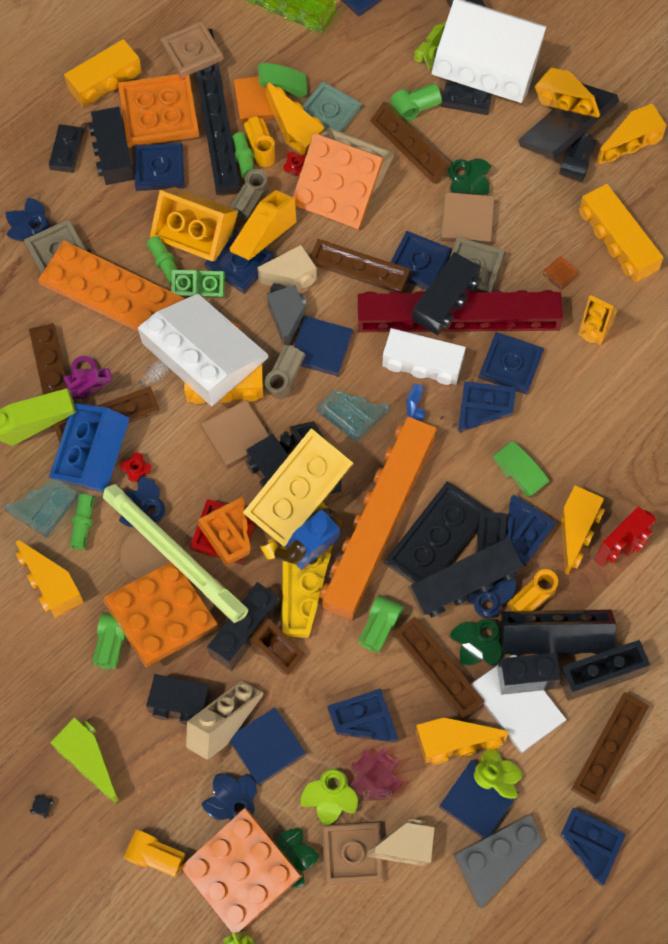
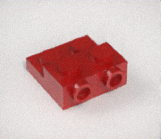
[594,506,656,568]

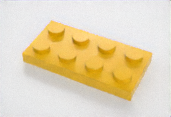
[243,429,354,547]

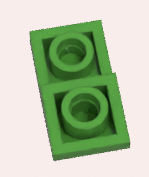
[258,63,307,98]
[171,270,225,297]
[492,441,550,497]

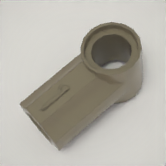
[230,169,268,220]
[265,345,305,399]

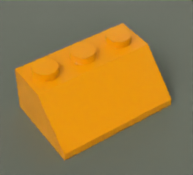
[150,187,238,262]

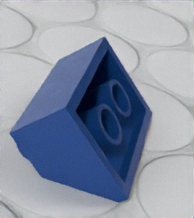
[49,403,130,493]

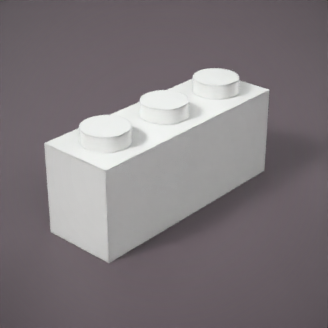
[382,328,466,385]

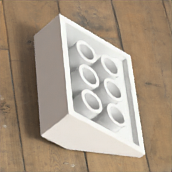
[432,0,547,103]
[138,294,268,406]

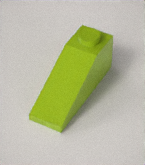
[0,389,76,446]
[50,718,119,804]

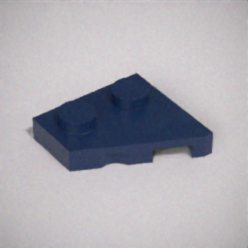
[458,381,516,432]
[505,494,556,567]

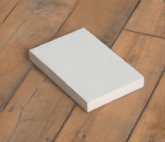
[471,655,566,754]

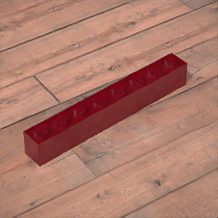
[357,290,563,333]

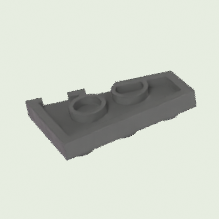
[453,815,543,908]

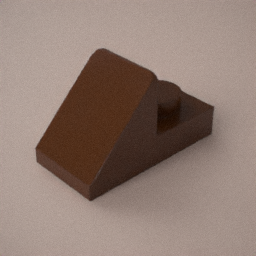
[249,618,305,675]

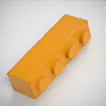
[579,184,664,283]

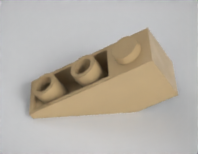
[186,680,263,760]

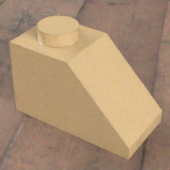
[258,245,317,290]
[367,819,434,866]

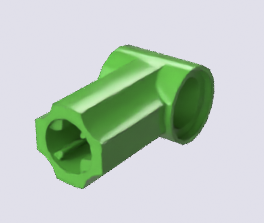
[390,83,442,122]
[358,594,404,653]
[92,612,127,670]

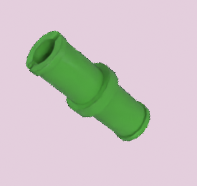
[232,132,255,180]
[146,236,179,285]
[69,494,95,550]

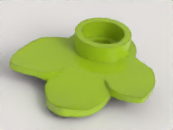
[474,749,522,799]
[300,769,358,826]

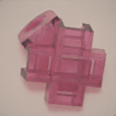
[350,747,402,801]

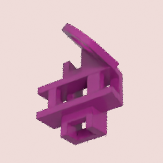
[64,356,113,400]

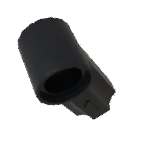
[559,133,596,182]

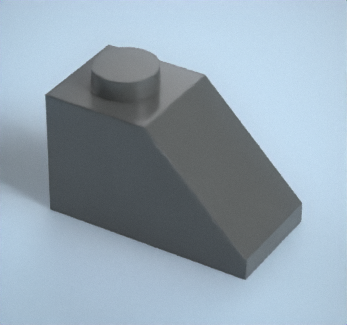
[267,285,307,346]

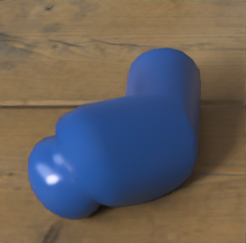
[406,384,425,422]

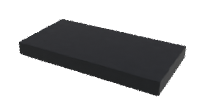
[518,83,619,159]
[384,481,490,584]

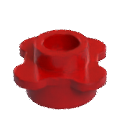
[283,152,307,176]
[120,452,152,482]

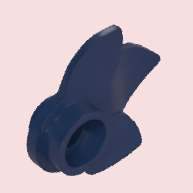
[5,198,50,241]
[119,477,166,527]
[467,578,516,618]
[202,774,257,820]

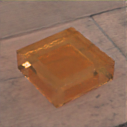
[543,256,579,291]

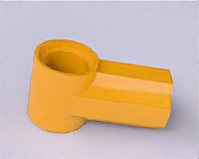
[243,116,276,168]
[507,569,558,611]
[123,830,186,878]

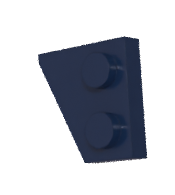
[327,689,398,743]
[560,808,626,886]

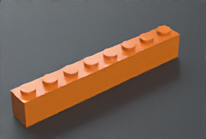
[320,417,437,621]

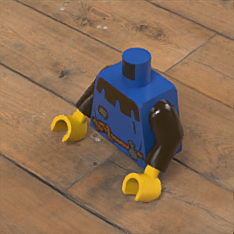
[260,502,343,571]

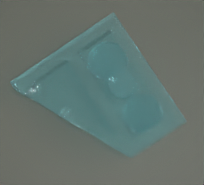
[317,390,389,442]

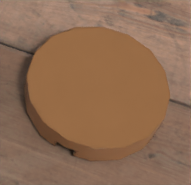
[120,531,170,580]

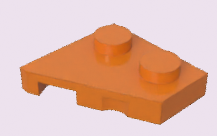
[198,497,250,567]

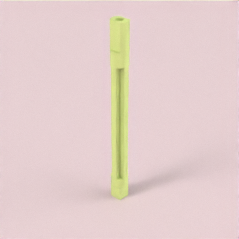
[103,484,248,623]

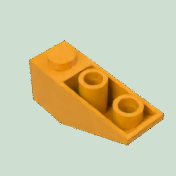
[535,67,600,117]
[265,82,325,155]
[597,103,667,165]
[230,190,297,260]
[578,295,618,346]
[561,485,605,575]
[15,540,84,618]
[415,718,508,765]

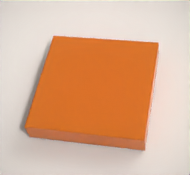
[234,76,284,124]

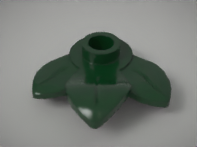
[448,158,492,196]
[449,619,502,667]
[276,828,320,888]

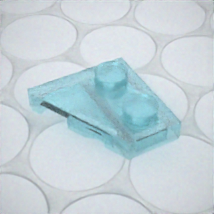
[4,479,78,538]

